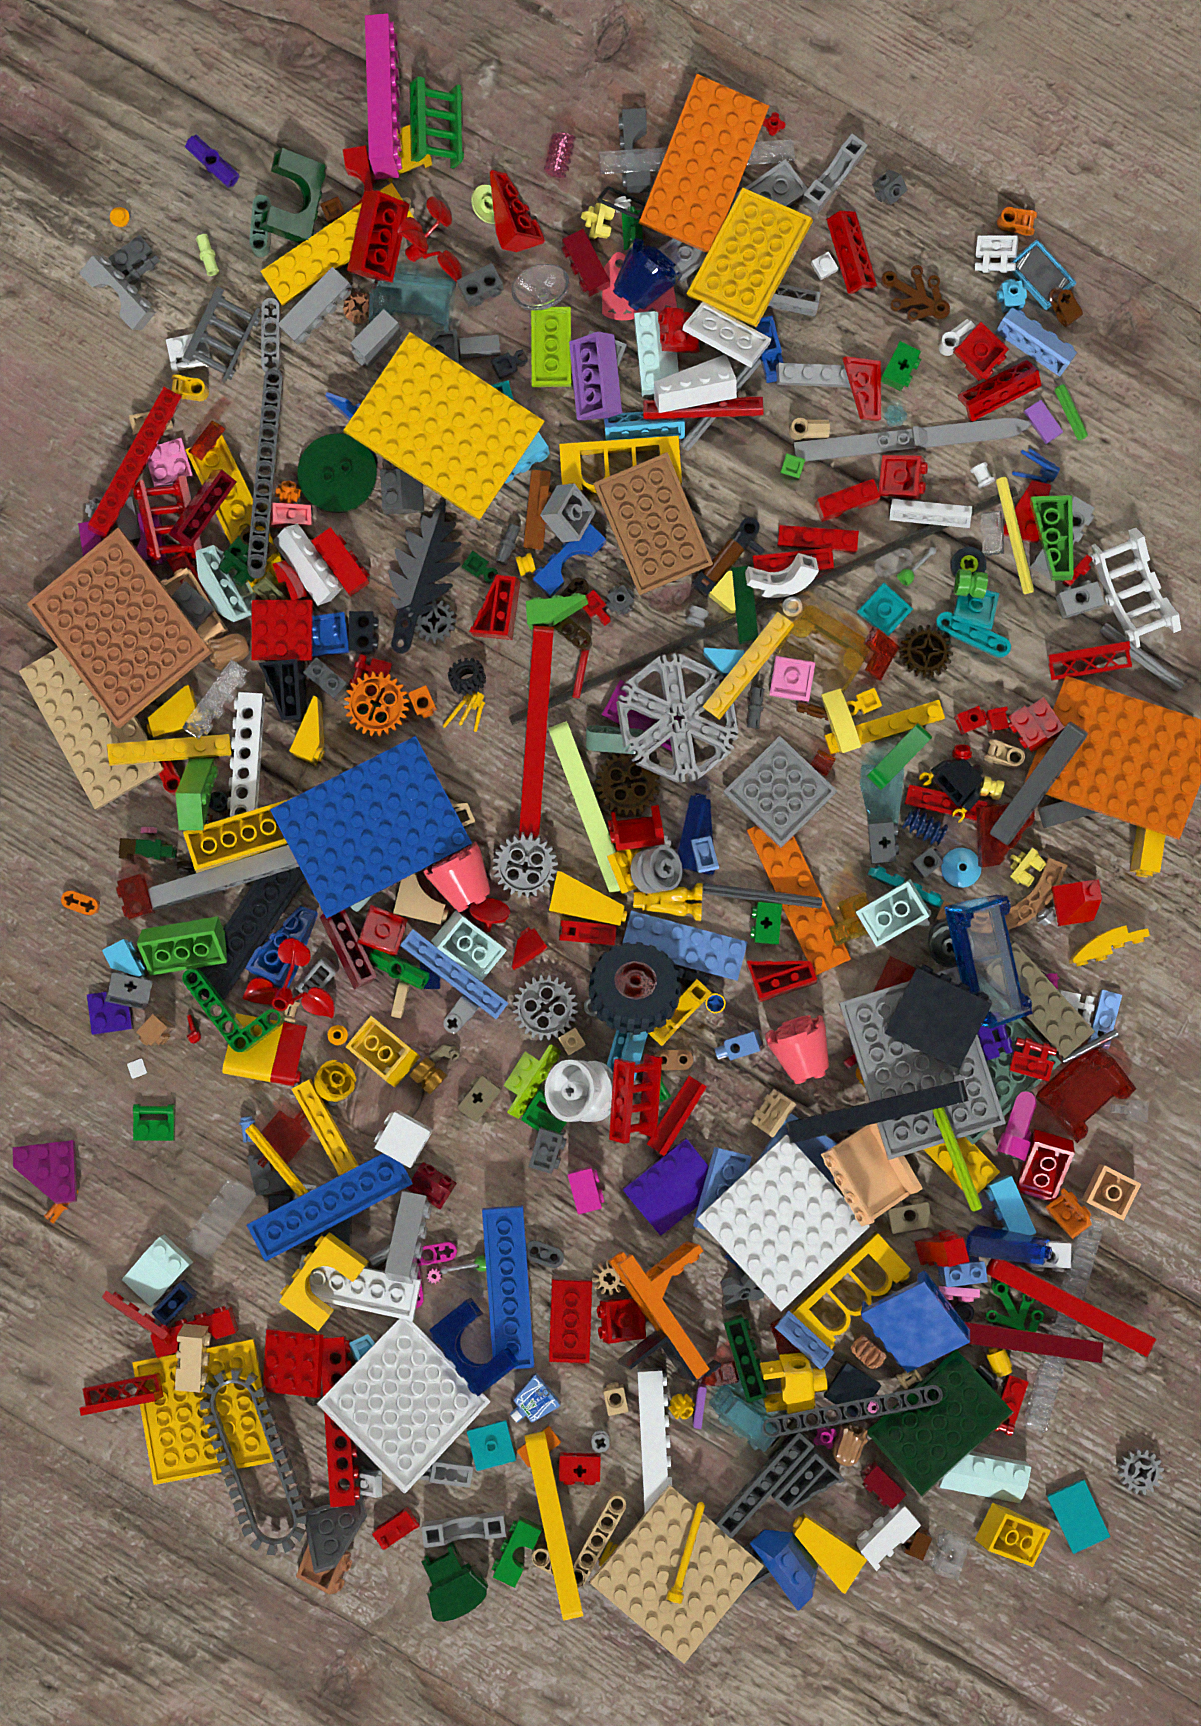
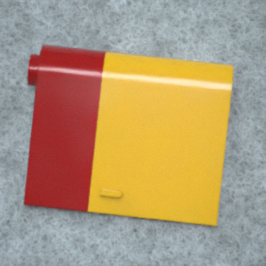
[222,1013,307,1087]

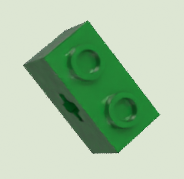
[881,341,922,391]
[750,902,782,945]

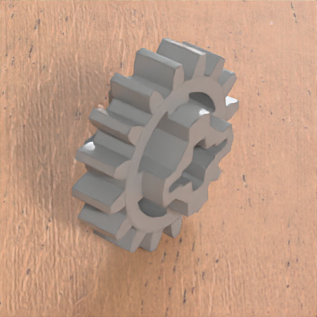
[1117,1448,1164,1495]

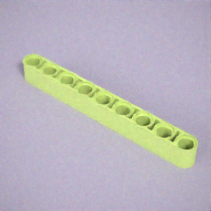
[548,721,621,894]

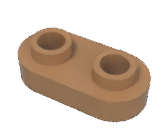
[654,1050,693,1070]

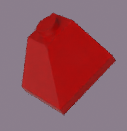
[1051,879,1102,926]
[511,927,548,971]

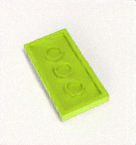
[531,307,571,387]

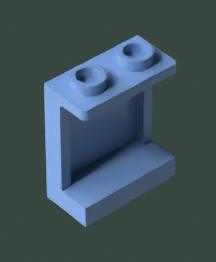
[936,1256,988,1287]

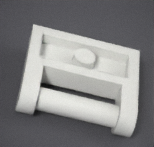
[166,333,211,374]

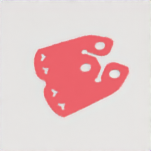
[602,250,677,320]

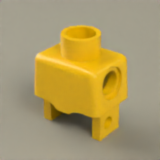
[760,1353,827,1414]

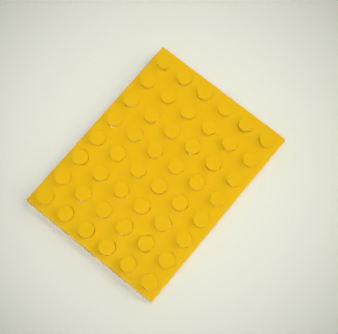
[344,332,545,521]

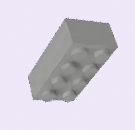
[385,1191,432,1284]

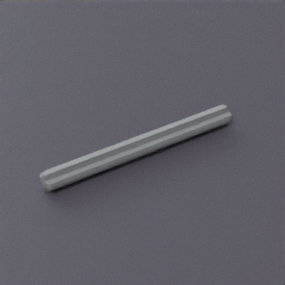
[681,358,761,451]

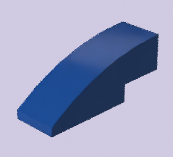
[754,316,784,383]

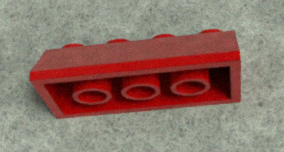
[347,190,410,283]

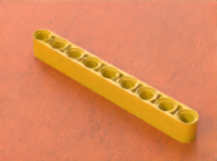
[524,1431,583,1621]

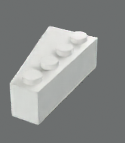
[654,354,737,413]

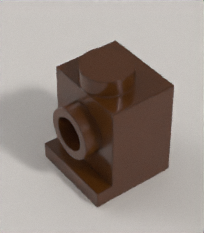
[901,1526,932,1561]

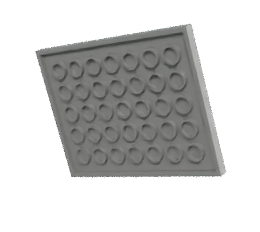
[839,967,1006,1160]

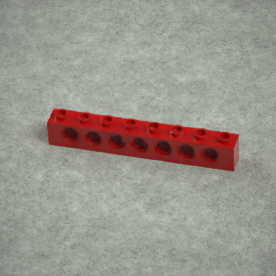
[88,387,182,538]
[322,1335,360,1507]

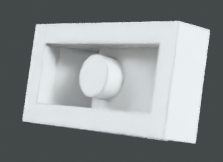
[356,1470,382,1498]

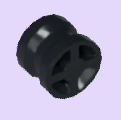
[209,791,228,812]

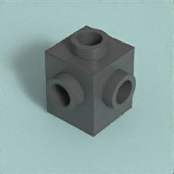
[872,169,908,205]
[606,585,635,616]

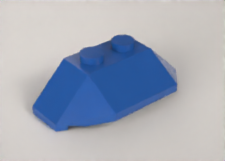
[750,1530,818,1611]

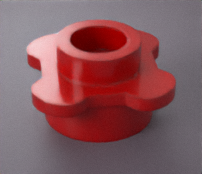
[762,112,786,136]

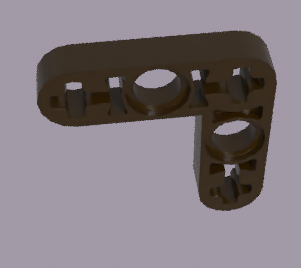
[552,577,593,651]

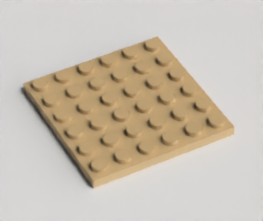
[589,1484,764,1664]

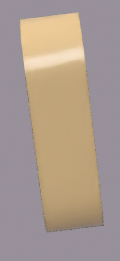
[391,979,410,1019]

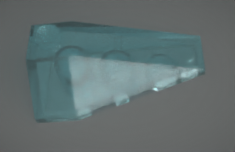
[860,765,904,844]

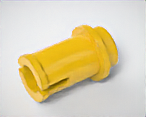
[598,1541,619,1566]

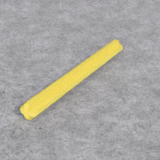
[996,477,1034,594]

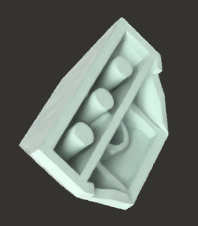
[196,545,256,622]

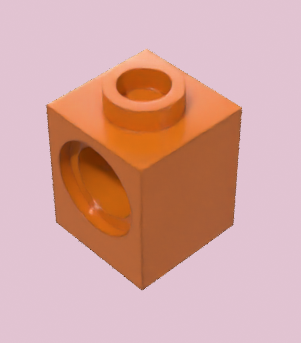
[408,685,437,719]

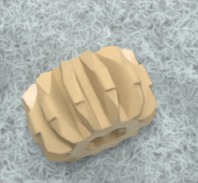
[592,1260,624,1295]

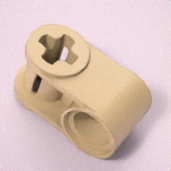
[984,739,1025,768]

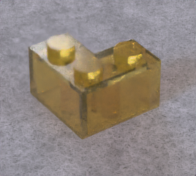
[829,892,870,946]

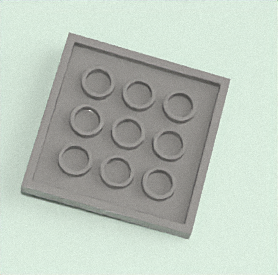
[723,736,837,848]

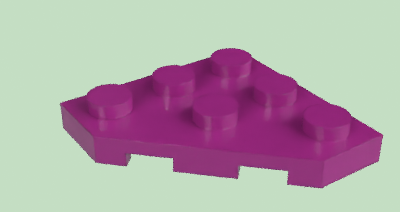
[13,1140,77,1204]

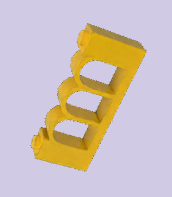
[559,436,682,493]
[790,1231,911,1349]

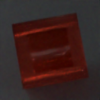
[810,749,836,776]

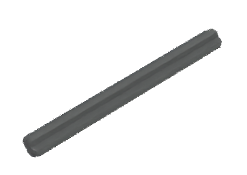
[703,883,822,908]

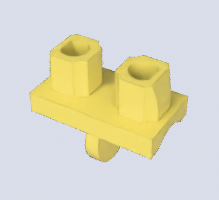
[581,199,615,240]
[1010,848,1046,887]

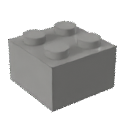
[540,483,596,542]

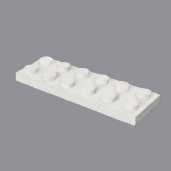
[299,1254,422,1321]

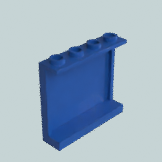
[861,1270,970,1373]

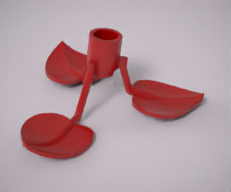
[397,196,462,283]
[243,938,335,1018]

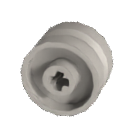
[630,846,683,894]

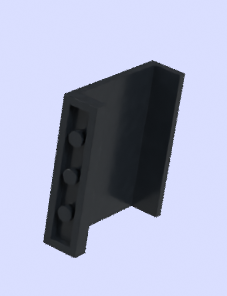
[884,964,992,1069]

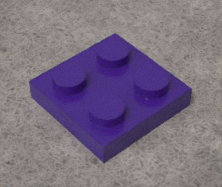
[87,990,133,1035]

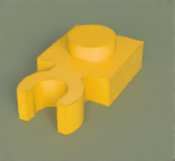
[846,688,882,717]

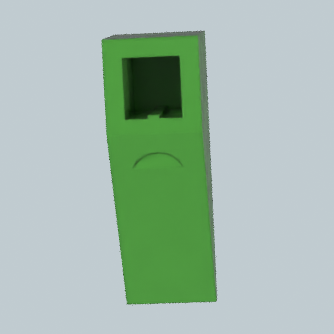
[526,593,588,630]

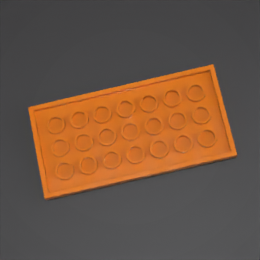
[639,74,769,253]

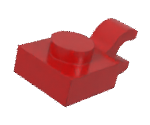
[582,590,611,626]

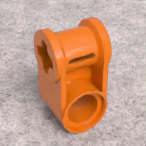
[997,207,1037,236]

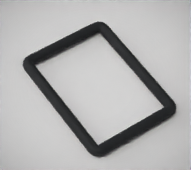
[597,186,646,219]

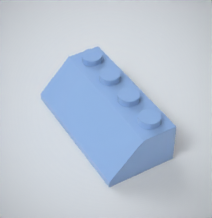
[995,307,1077,377]

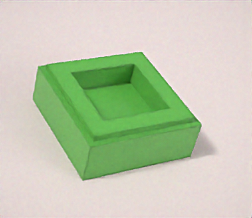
[780,453,805,478]

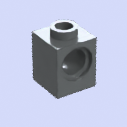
[910,847,944,879]

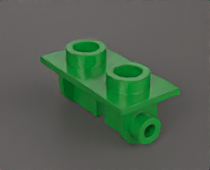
[622,206,643,250]

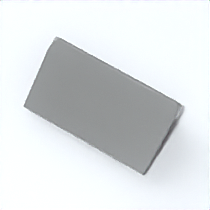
[459,335,501,359]

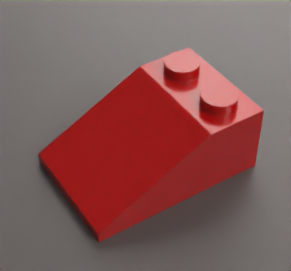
[1016,1129,1075,1202]

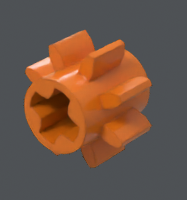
[275,481,301,504]

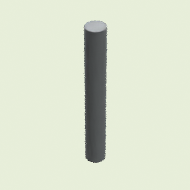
[1061,1029,1119,1064]

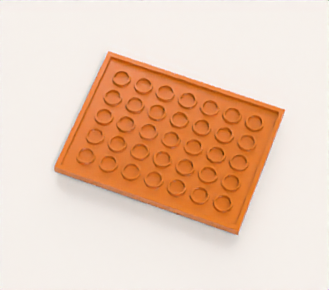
[1024,676,1201,840]

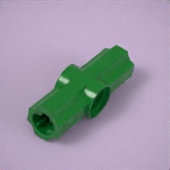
[369,949,430,990]

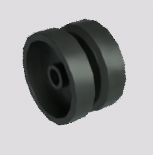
[928,917,974,968]

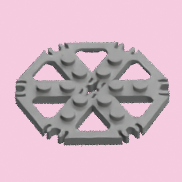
[616,654,739,783]

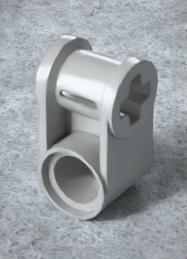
[443,995,479,1033]

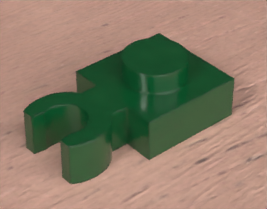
[461,550,499,584]

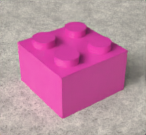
[568,1165,605,1215]

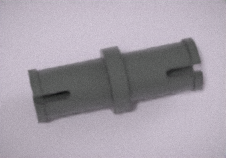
[495,524,521,565]
[747,687,765,729]

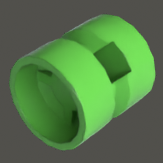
[954,569,988,599]

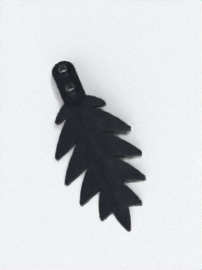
[388,502,462,654]

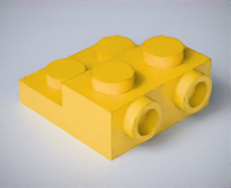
[607,848,641,894]

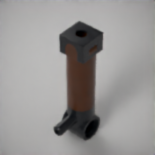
[691,517,765,599]

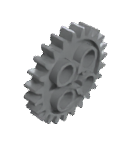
[492,832,558,898]
[512,975,578,1040]

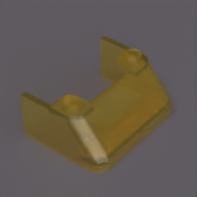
[775,605,871,694]

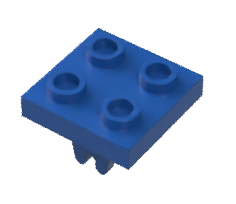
[312,612,350,657]

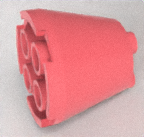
[423,842,490,912]
[765,1015,829,1084]

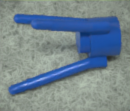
[1012,448,1060,483]

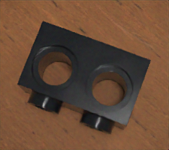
[349,611,379,654]

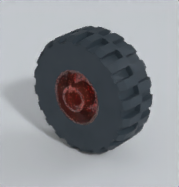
[589,942,681,1035]

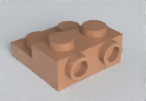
[296,1544,352,1595]

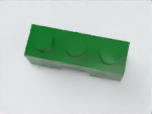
[491,1516,542,1588]

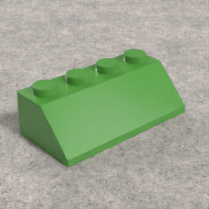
[137,916,227,976]

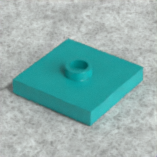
[856,583,913,639]
[952,590,999,630]
[466,1420,517,1471]

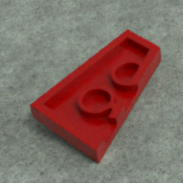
[842,356,881,421]
[998,480,1051,544]

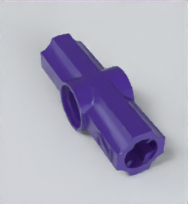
[185,134,240,188]

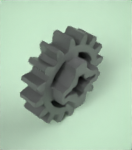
[415,600,456,644]

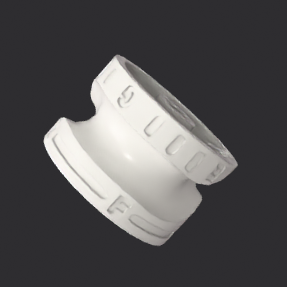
[545,1060,613,1122]

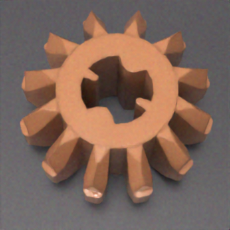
[851,1335,886,1370]

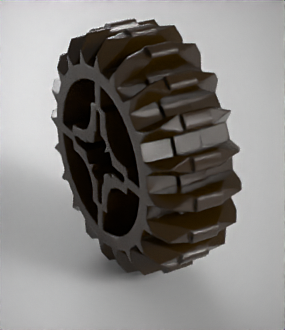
[899,625,953,679]

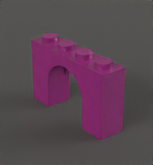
[78,513,168,566]

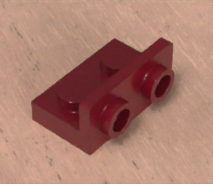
[406,1162,457,1210]

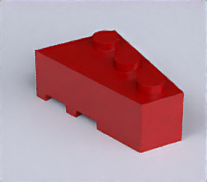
[311,527,370,597]
[469,575,521,640]
[746,961,817,1003]
[914,1229,970,1267]

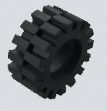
[448,658,486,696]

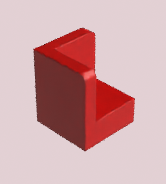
[985,706,1009,733]

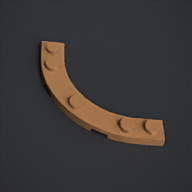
[935,858,1068,933]

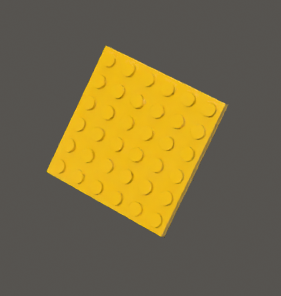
[132,1338,274,1485]

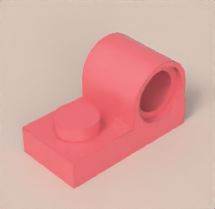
[270,503,311,528]

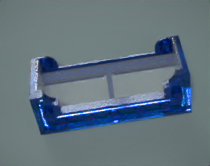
[944,894,1033,1029]

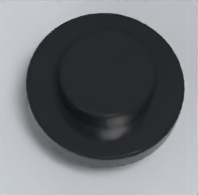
[954,1302,974,1322]

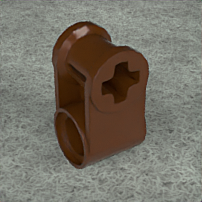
[1048,287,1083,327]

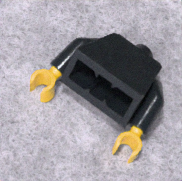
[919,759,983,823]

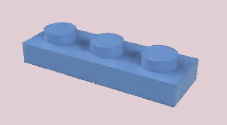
[775,1311,834,1369]

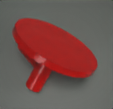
[470,898,510,932]

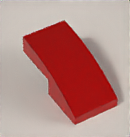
[273,560,307,600]

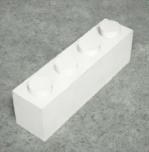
[272,523,343,606]

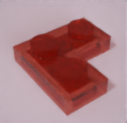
[863,626,900,681]

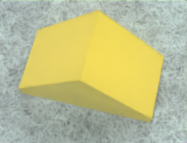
[709,571,736,614]

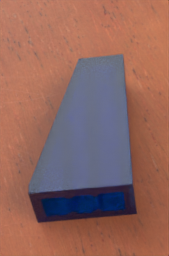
[677,793,715,876]
[966,1224,1052,1265]

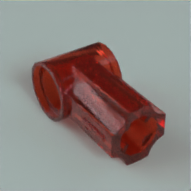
[769,1319,800,1355]

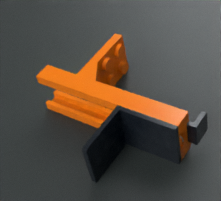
[608,1241,722,1382]

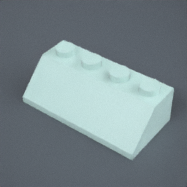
[634,311,679,398]
[939,1451,1031,1503]

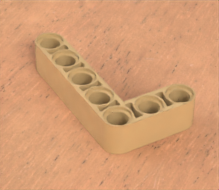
[532,1491,626,1588]

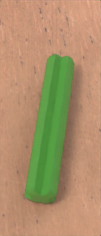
[1055,384,1088,441]

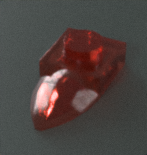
[697,1361,739,1386]

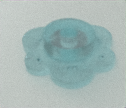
[884,405,907,427]

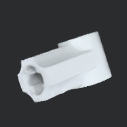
[938,319,976,356]

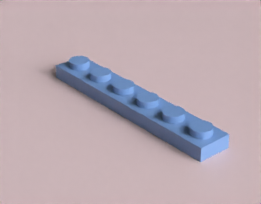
[400,929,508,1019]

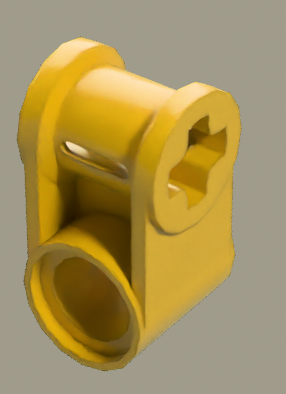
[171,374,209,401]

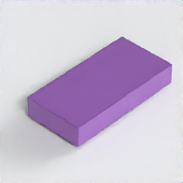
[1023,400,1063,444]
[692,1383,707,1429]

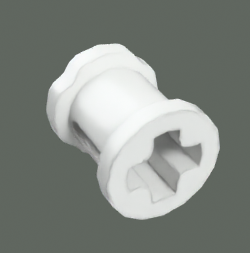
[970,462,995,488]

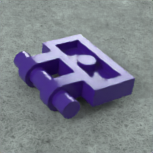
[977,1013,1013,1061]

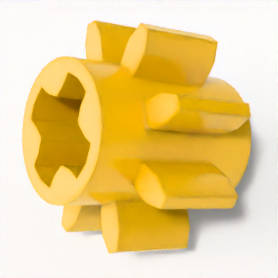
[668,1394,695,1419]

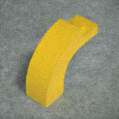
[648,979,712,1046]

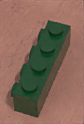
[722,1314,769,1403]

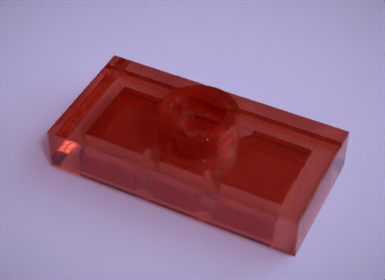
[188,421,225,461]

